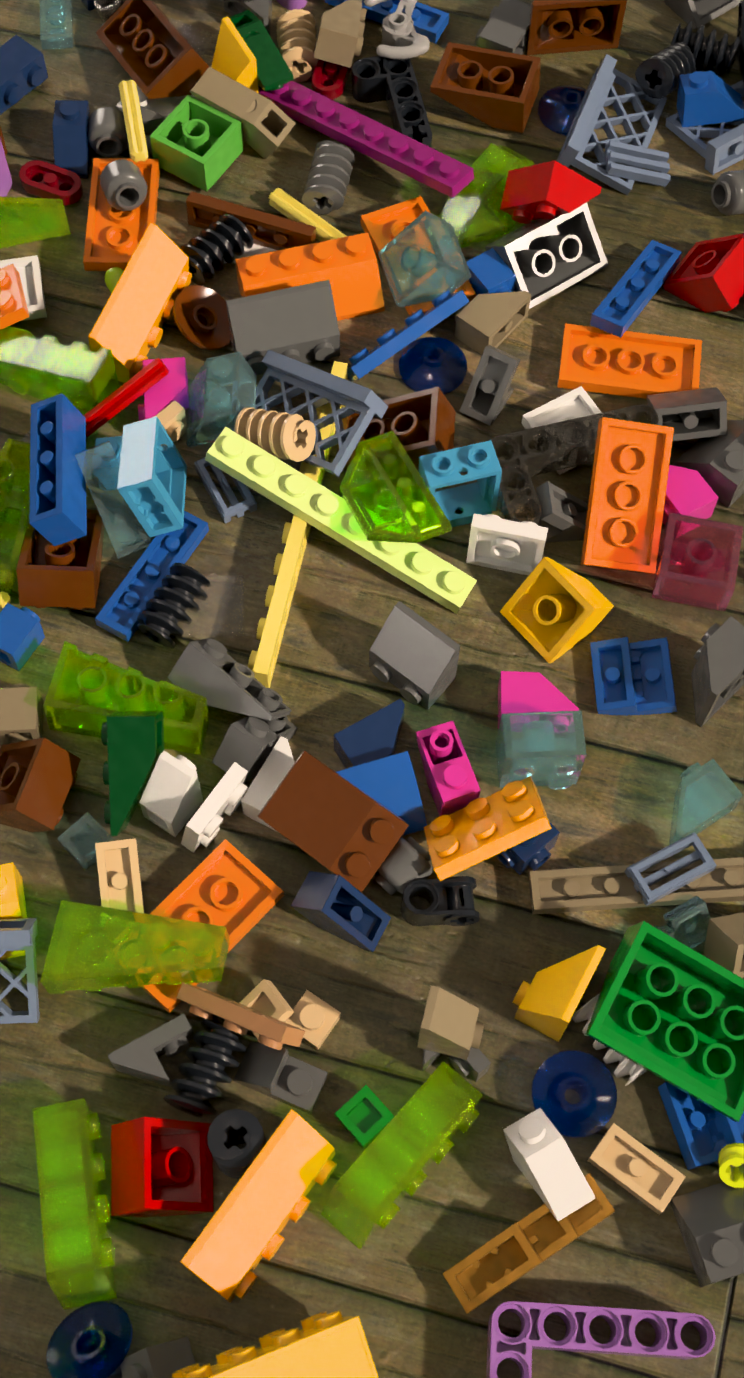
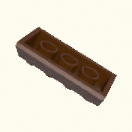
[96,0,210,99]

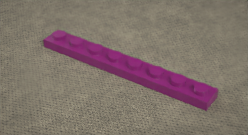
[258,81,474,198]

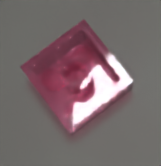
[652,512,743,612]

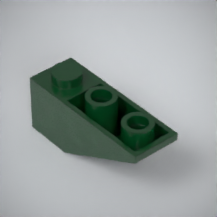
[221,10,294,91]
[101,711,164,836]

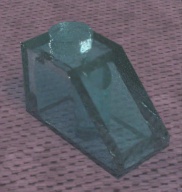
[669,759,743,845]

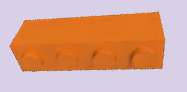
[236,232,385,321]

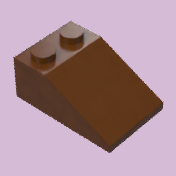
[526,0,627,55]
[430,42,541,133]
[342,386,456,476]
[16,509,105,609]
[257,750,409,892]

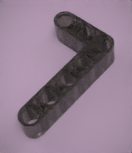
[491,405,659,526]

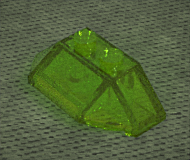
[437,143,535,248]
[340,431,452,544]

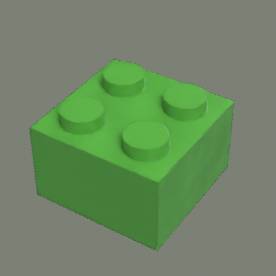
[150,95,244,192]

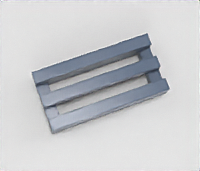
[605,140,671,187]
[194,458,257,523]
[625,832,717,906]

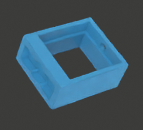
[117,416,187,537]
[416,440,502,533]

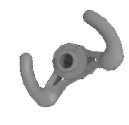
[364,0,430,59]

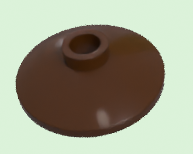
[173,285,230,350]

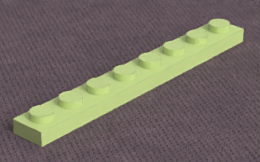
[205,427,477,614]

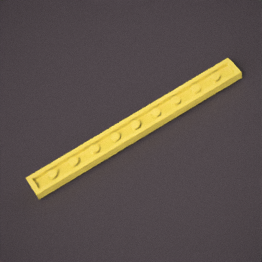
[248,361,348,688]

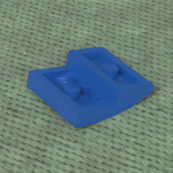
[590,637,677,715]
[337,751,427,836]
[658,1082,744,1170]

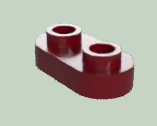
[312,59,352,100]
[19,160,83,205]

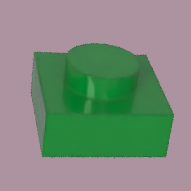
[334,1085,395,1149]

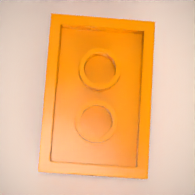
[423,776,552,881]

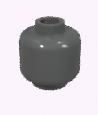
[87,107,129,158]
[100,159,147,211]
[711,170,744,216]
[375,836,433,896]

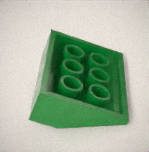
[586,921,744,1122]

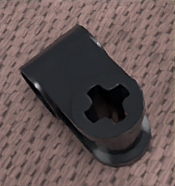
[400,876,480,926]

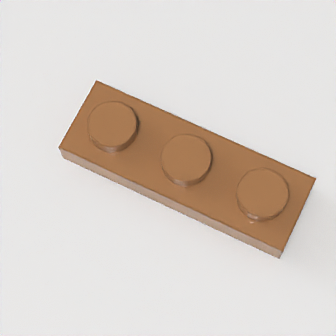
[177,982,305,1050]

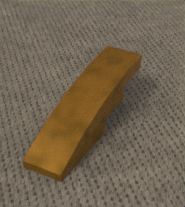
[443,1173,615,1314]

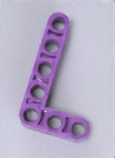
[486,1301,716,1378]

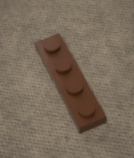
[186,191,316,250]

